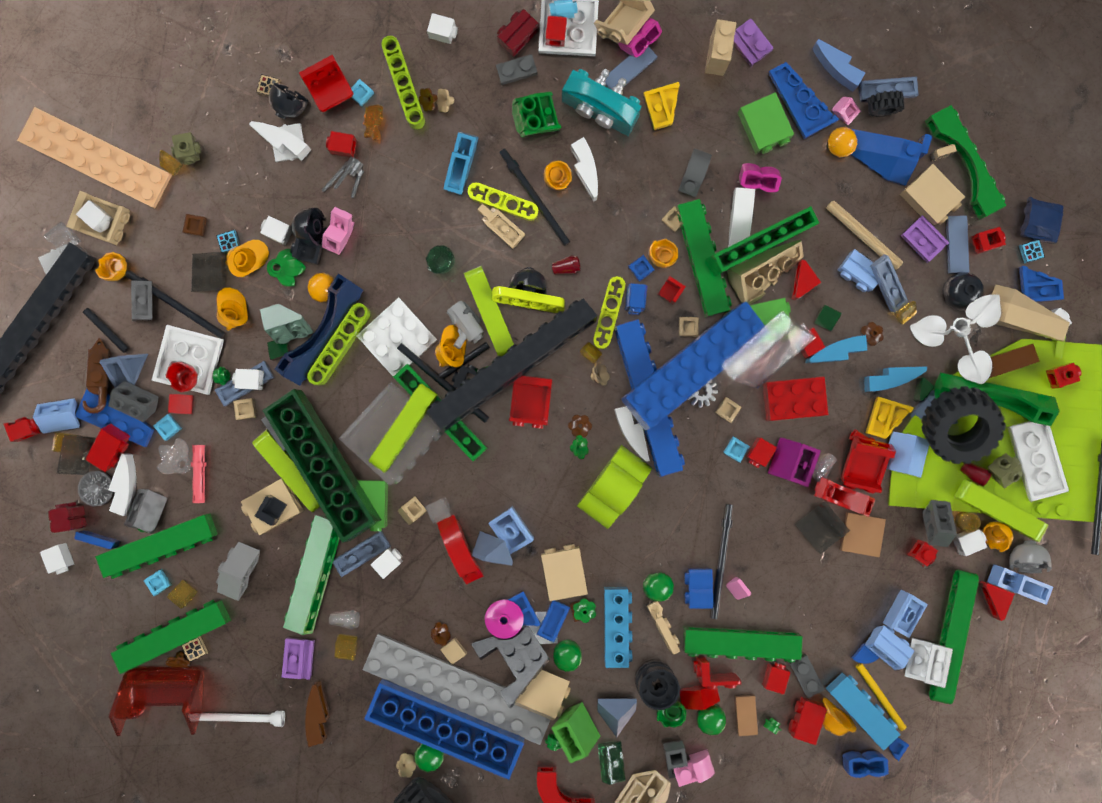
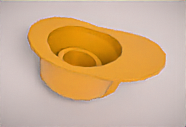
[225,239,269,277]
[216,287,248,331]
[435,325,466,368]
[823,698,857,736]

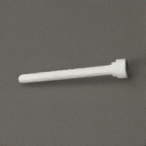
[192,711,285,727]

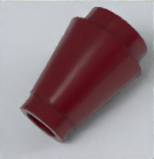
[552,255,581,274]
[960,463,992,487]

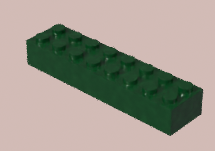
[262,389,381,543]

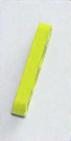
[468,182,538,221]
[593,276,626,349]
[492,286,565,313]

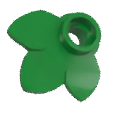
[267,249,306,287]

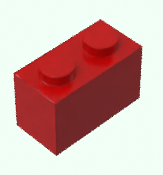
[85,424,130,472]
[789,696,827,745]

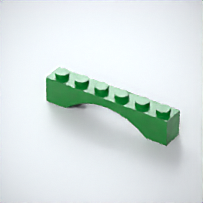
[925,105,1007,220]
[934,372,1060,426]

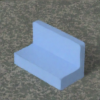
[33,398,80,433]

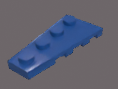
[768,62,839,139]
[75,389,155,447]

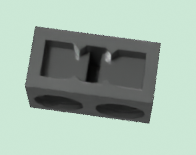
[108,381,159,422]
[923,500,957,547]

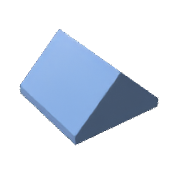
[886,431,929,478]
[488,506,534,554]
[883,590,928,638]

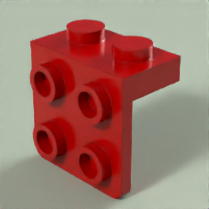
[299,55,354,112]
[693,655,741,689]

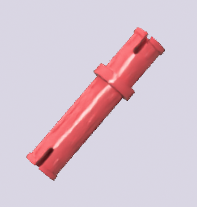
[191,445,207,503]

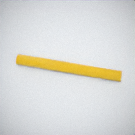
[856,663,907,731]

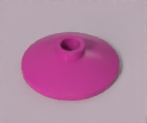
[485,600,523,639]

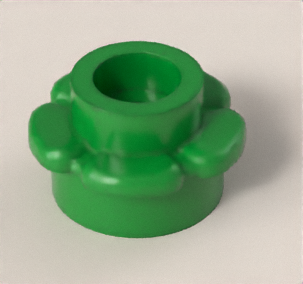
[213,367,230,385]
[763,718,782,735]
[544,734,562,751]

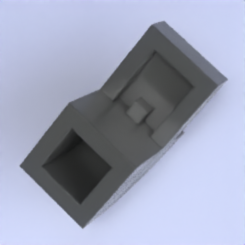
[678,148,712,197]
[663,740,688,779]

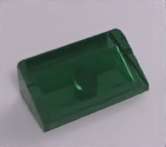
[598,741,626,785]

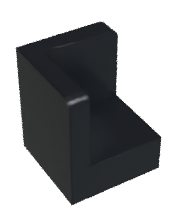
[254,495,287,526]

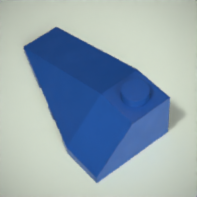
[850,129,923,186]

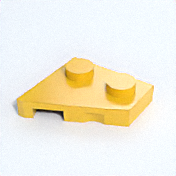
[643,82,680,130]
[866,397,914,439]

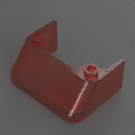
[108,667,202,736]

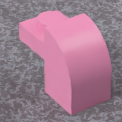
[322,207,354,255]
[673,749,715,787]

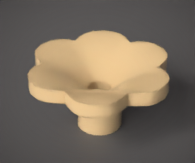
[436,89,454,112]
[591,362,610,386]
[396,753,416,778]

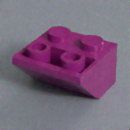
[767,437,821,487]

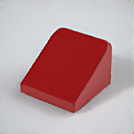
[168,394,193,414]

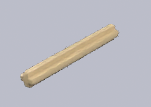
[827,200,903,270]

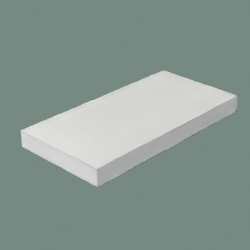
[1007,421,1069,502]

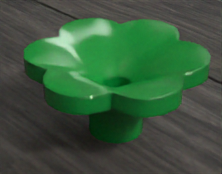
[570,435,589,459]
[573,598,596,623]

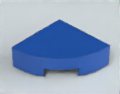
[851,643,879,664]
[888,737,909,761]

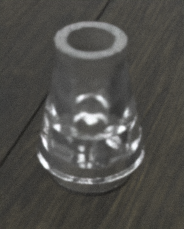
[812,454,837,481]
[329,610,360,630]

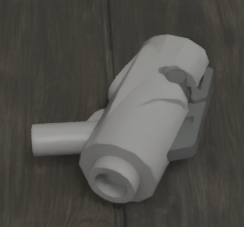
[446,301,484,349]

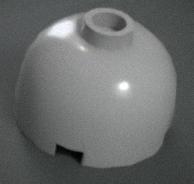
[1009,540,1052,573]

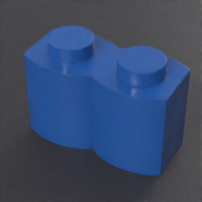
[625,283,648,315]
[684,568,713,609]
[843,751,889,778]

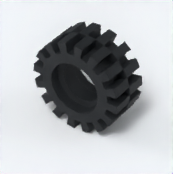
[867,91,905,117]

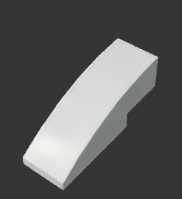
[249,121,311,161]
[571,137,598,202]
[728,188,755,247]
[614,407,650,462]
[108,453,136,516]

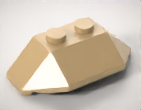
[614,770,671,803]

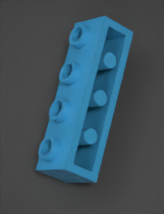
[604,587,633,668]
[826,673,901,751]

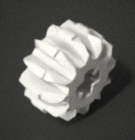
[687,380,718,408]

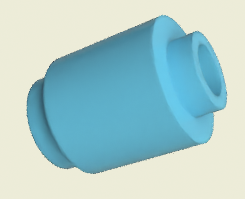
[549,0,578,19]

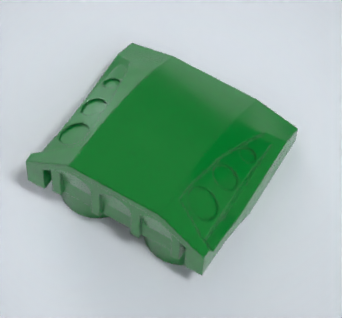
[512,92,561,138]

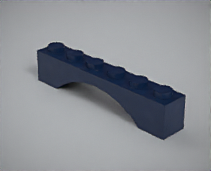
[274,273,364,386]

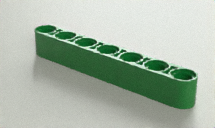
[929,570,979,705]

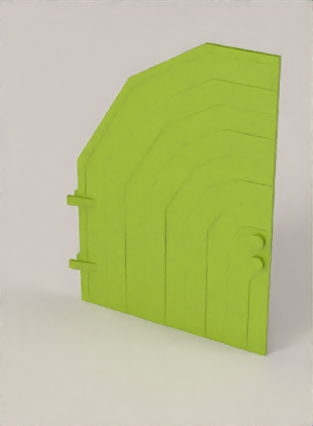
[888,336,1102,522]

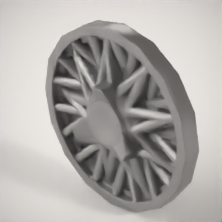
[78,471,114,506]

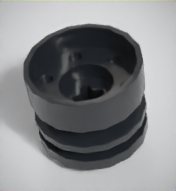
[635,660,680,710]

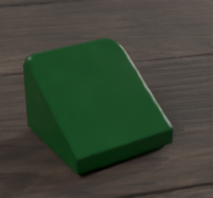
[814,305,842,332]
[267,340,290,361]
[913,377,934,402]

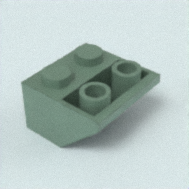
[260,304,313,344]

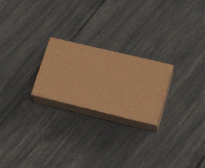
[735,694,758,736]

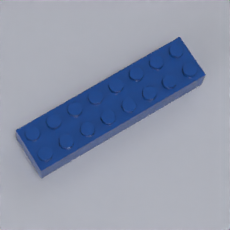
[621,301,770,430]
[614,319,685,477]
[364,678,525,780]

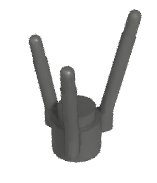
[322,157,364,198]

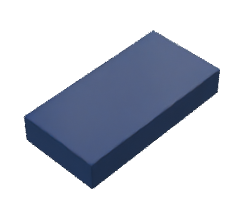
[74,530,120,550]
[537,600,570,643]

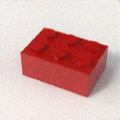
[762,377,829,421]

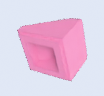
[831,97,861,125]
[726,577,751,600]

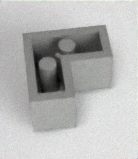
[216,542,260,601]

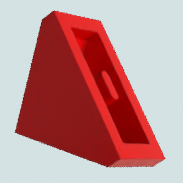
[791,260,821,300]
[978,581,1015,621]
[680,685,720,710]

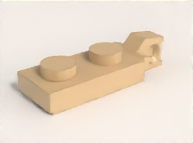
[477,204,526,249]
[646,601,680,654]

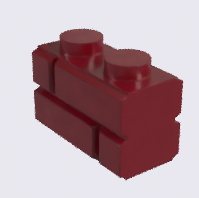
[497,9,540,57]
[48,502,87,533]

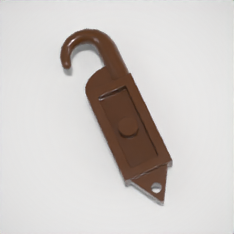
[82,338,110,414]

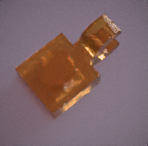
[363,105,383,141]

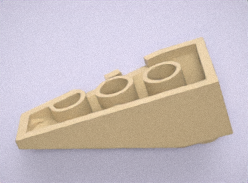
[727,240,804,305]
[992,285,1070,342]

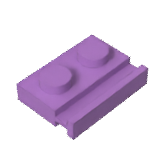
[733,18,774,67]
[901,215,949,263]
[282,637,315,680]

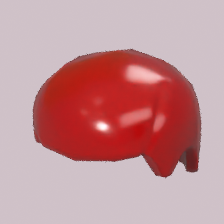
[166,362,198,392]

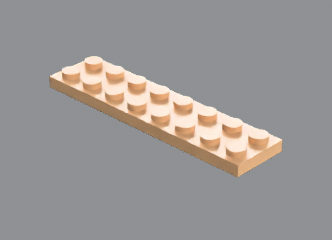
[17,107,172,209]

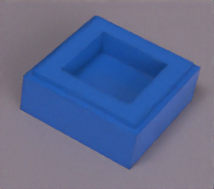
[918,134,932,158]
[628,255,655,282]

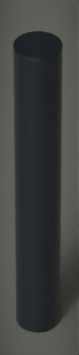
[83,308,129,353]
[439,342,490,379]

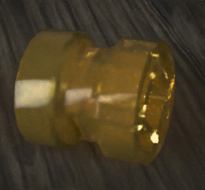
[954,512,980,532]

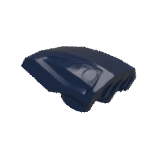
[1021,197,1063,244]

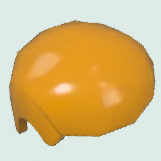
[828,127,858,158]
[543,161,572,190]
[649,238,679,268]
[95,252,127,281]
[307,272,334,303]
[983,522,1014,553]

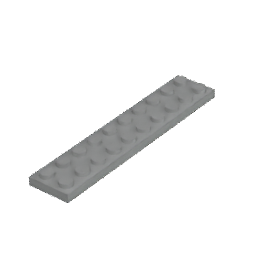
[363,633,550,745]

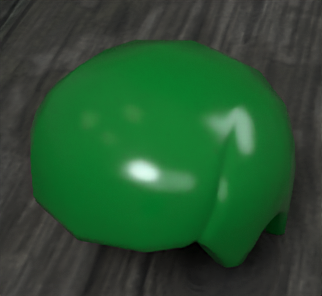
[643,572,674,602]
[553,639,582,672]
[657,701,686,728]
[697,704,726,736]
[414,744,444,772]

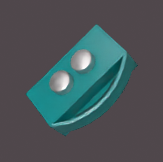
[562,69,642,136]

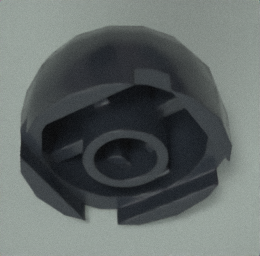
[268,83,309,119]
[291,208,327,246]
[509,267,547,295]
[942,272,984,311]

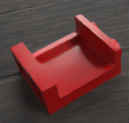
[509,376,552,429]
[841,436,896,494]

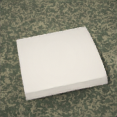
[904,638,953,688]

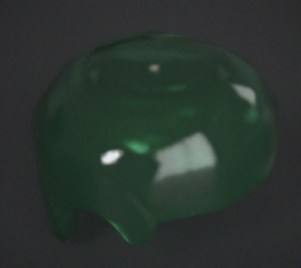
[425,245,455,274]

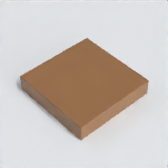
[840,512,886,557]

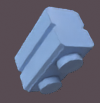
[838,249,878,292]
[865,625,914,670]

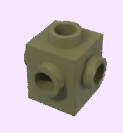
[171,132,201,165]
[988,453,1023,489]

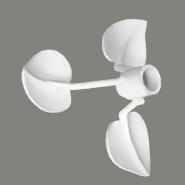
[910,294,1001,384]

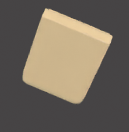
[398,496,427,525]
[440,637,467,664]

